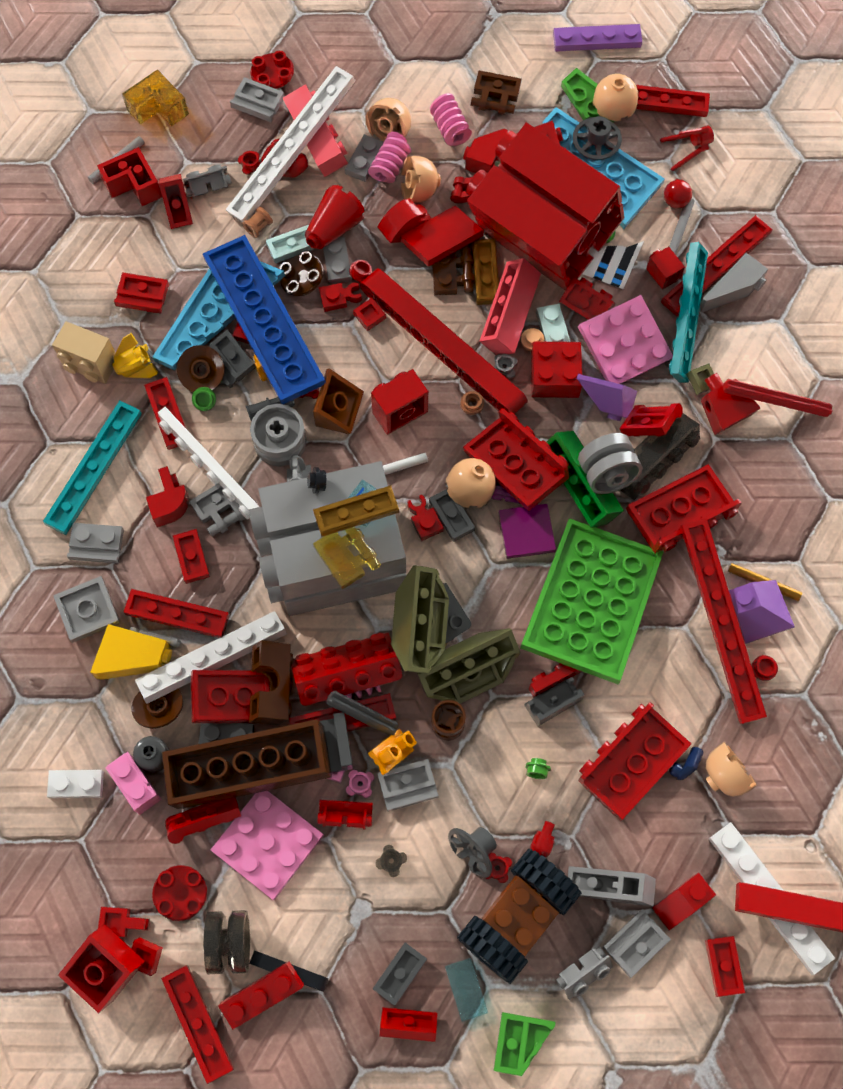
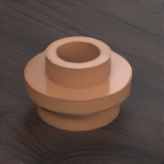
[460,391,484,415]

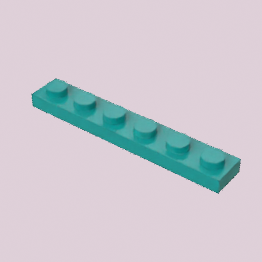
[669,242,708,383]
[43,400,142,535]

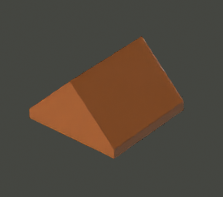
[313,369,364,434]

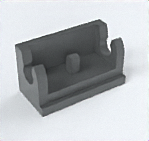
[524,677,584,726]

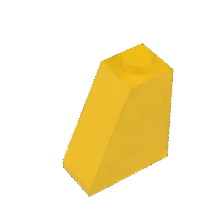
[90,624,172,680]

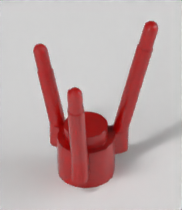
[660,125,714,171]

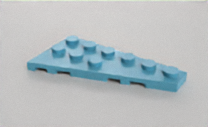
[542,107,665,229]
[153,261,285,370]

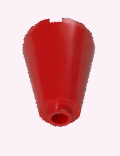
[305,185,365,249]

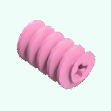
[430,93,472,146]
[368,132,411,183]

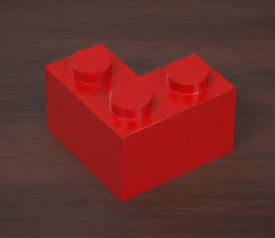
[97,147,162,206]

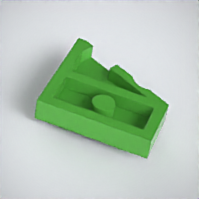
[493,1012,556,1076]

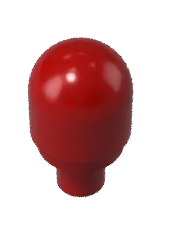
[530,821,555,858]

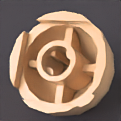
[593,74,638,121]
[365,98,411,142]
[401,156,441,203]
[446,458,496,508]
[706,742,757,797]

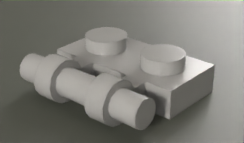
[189,476,246,537]

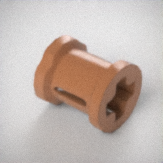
[242,207,273,238]

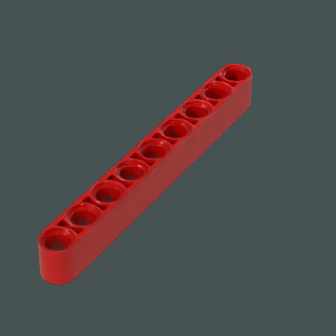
[360,268,528,414]

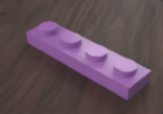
[553,24,642,52]

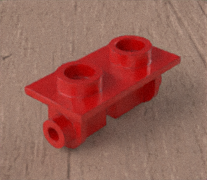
[317,799,373,830]

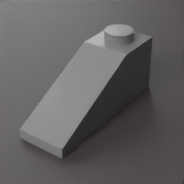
[699,253,768,313]
[568,866,656,906]

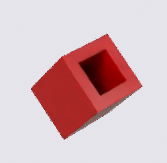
[646,246,685,290]

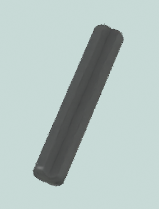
[327,691,398,736]

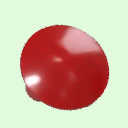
[250,50,294,89]
[152,865,207,921]

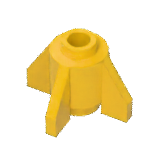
[112,333,158,378]

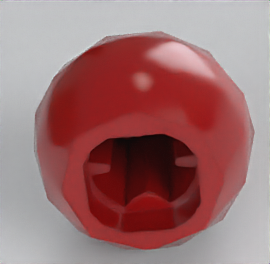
[664,179,692,209]

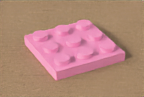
[578,295,673,384]
[211,791,324,901]

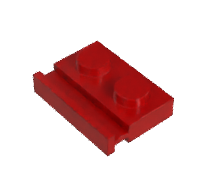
[114,272,169,314]

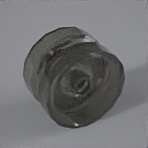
[203,910,250,975]

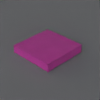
[498,504,556,559]

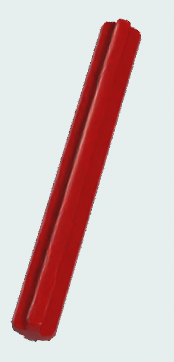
[723,379,833,417]

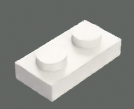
[47,770,104,798]

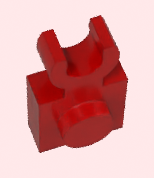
[319,283,362,312]
[407,494,444,542]

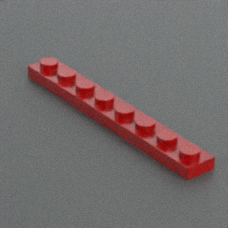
[680,518,767,724]

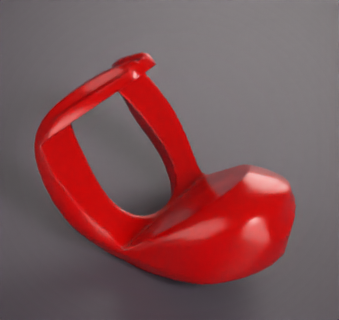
[261,138,309,178]

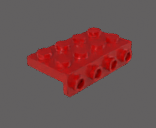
[463,408,569,511]
[626,464,742,553]
[291,633,403,706]
[578,702,692,821]

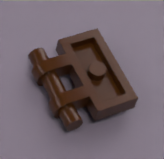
[471,70,522,115]
[432,247,475,295]

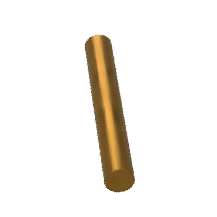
[728,563,802,602]

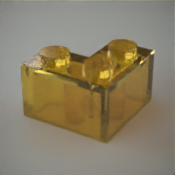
[122,69,189,127]

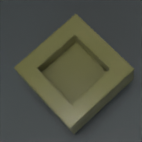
[686,364,714,395]

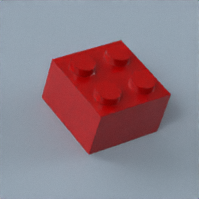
[531,341,582,398]
[371,369,429,435]
[58,924,145,1014]

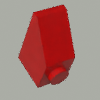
[463,129,508,173]
[158,174,193,229]
[651,873,716,931]

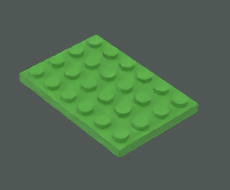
[520,518,663,685]

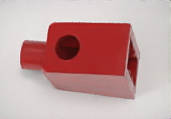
[701,373,761,435]

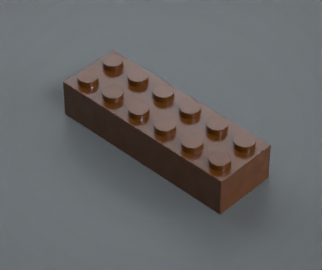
[162,719,332,809]

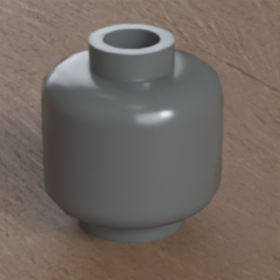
[133,736,169,773]

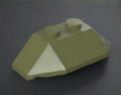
[391,565,449,674]
[417,628,520,704]

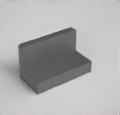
[320,712,353,773]

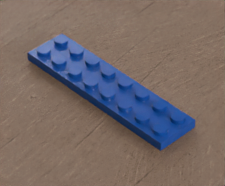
[203,235,326,404]

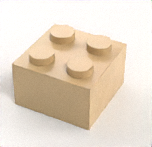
[52,321,115,384]

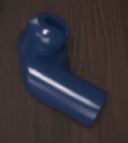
[669,747,704,780]

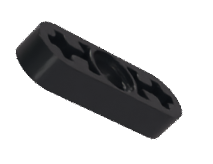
[249,950,329,992]

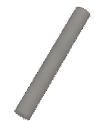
[88,136,145,184]
[669,199,695,255]

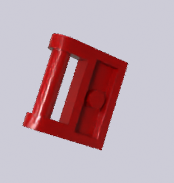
[619,403,683,437]

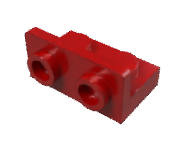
[559,277,616,320]

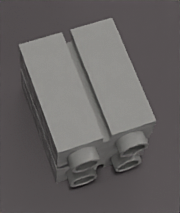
[248,461,406,616]

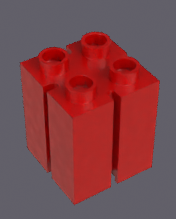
[466,122,625,291]

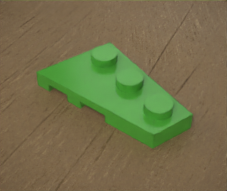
[561,68,615,122]

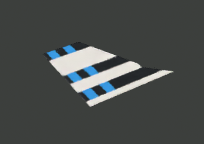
[582,241,644,289]

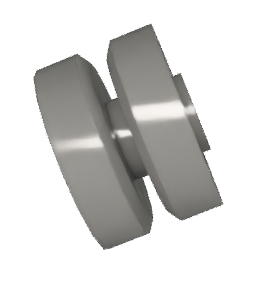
[250,404,307,467]
[578,433,643,494]

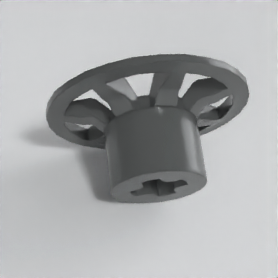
[573,116,622,160]
[448,827,497,878]

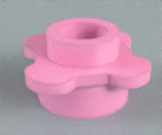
[346,770,374,798]

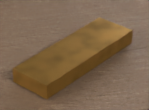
[472,239,499,305]
[313,485,399,537]

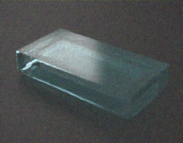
[445,958,488,1022]

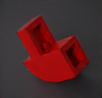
[377,198,431,243]
[146,466,189,528]

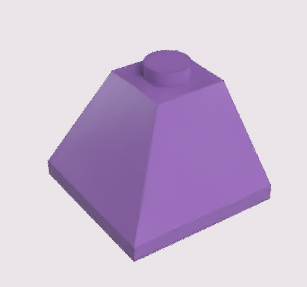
[577,374,637,422]
[729,580,795,644]

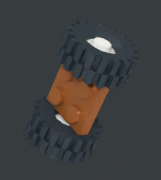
[457,848,582,984]

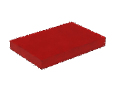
[400,205,484,267]
[191,670,270,723]

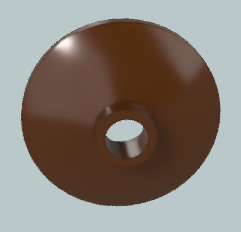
[177,345,225,392]
[131,689,183,729]

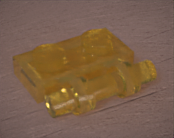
[313,527,381,590]

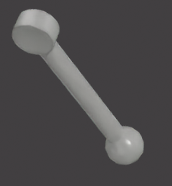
[130,627,181,648]

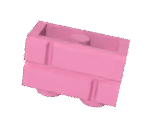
[105,752,161,815]

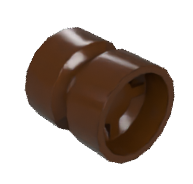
[431,700,466,741]

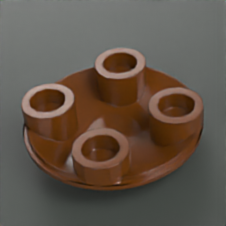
[279,251,323,296]

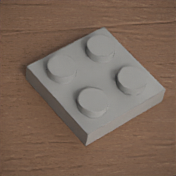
[53,576,120,643]

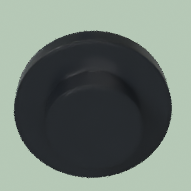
[307,467,327,494]

